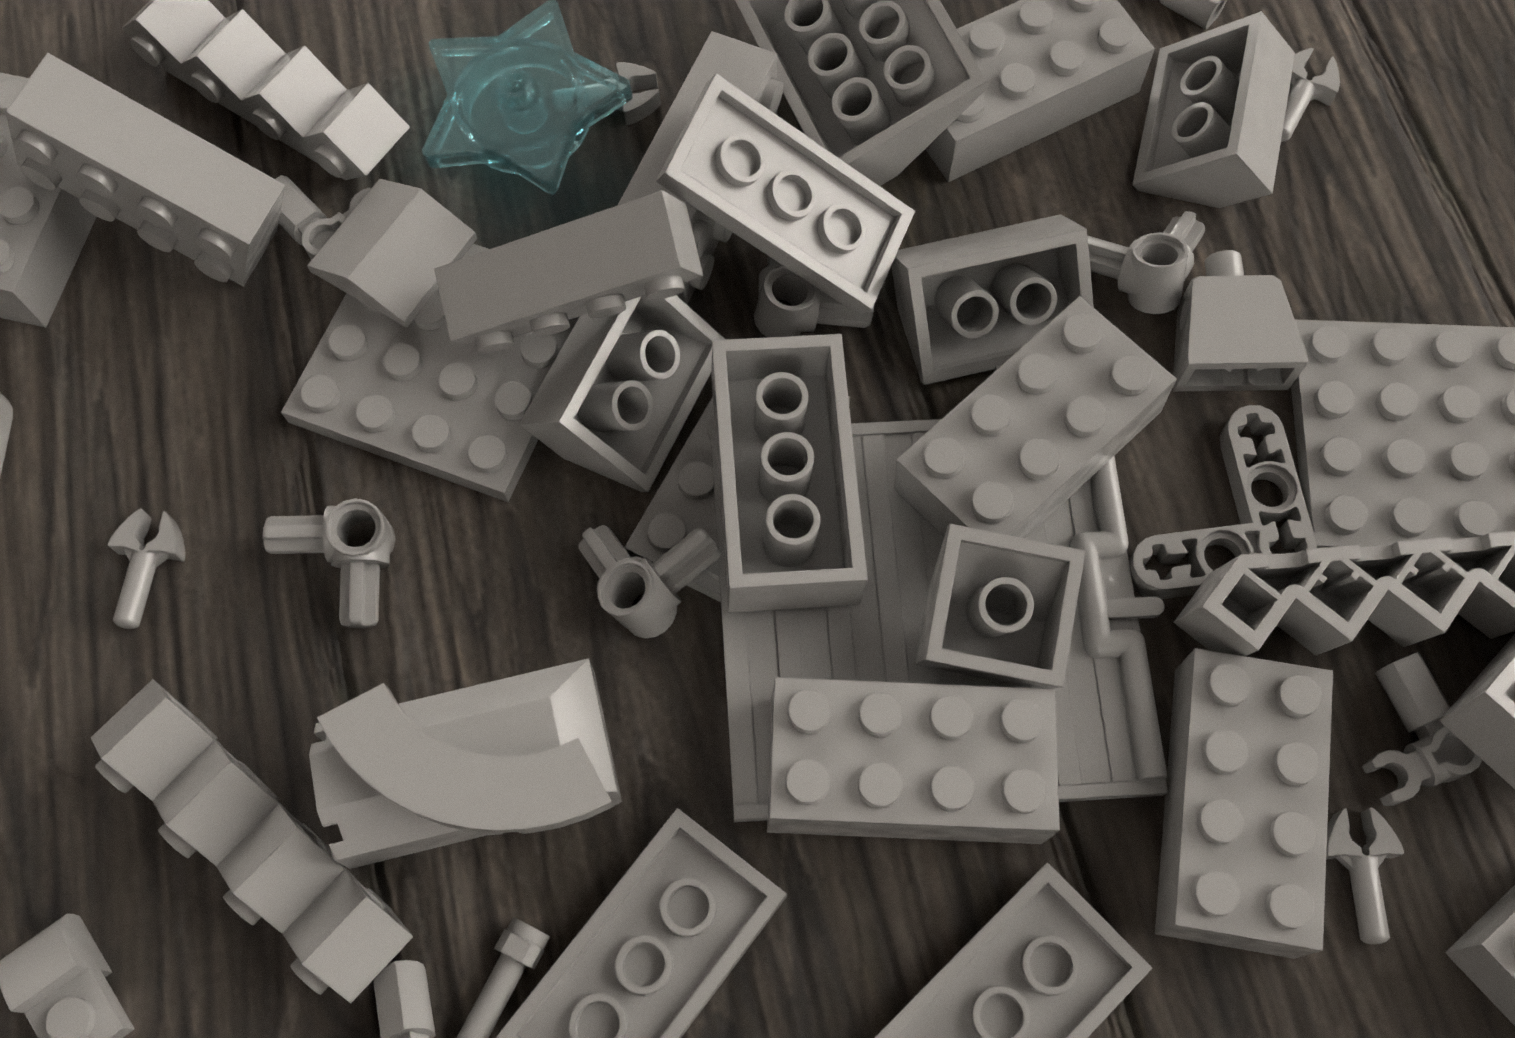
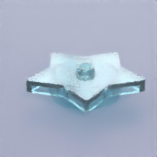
[422,0,633,195]

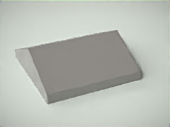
[307,179,477,328]

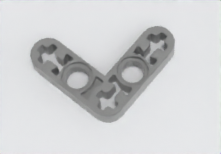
[1129,405,1317,599]

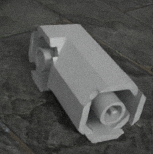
[309,658,622,869]

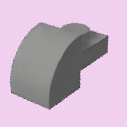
[0,914,135,1038]

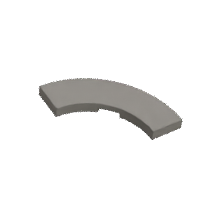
[317,683,614,834]

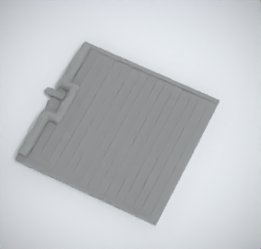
[711,419,1168,822]

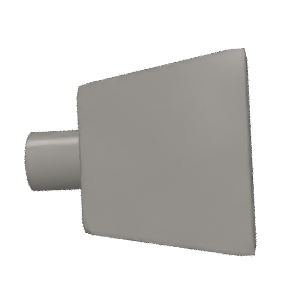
[1173,250,1308,392]

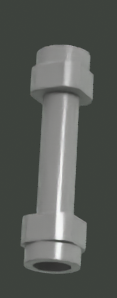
[457,917,550,1038]

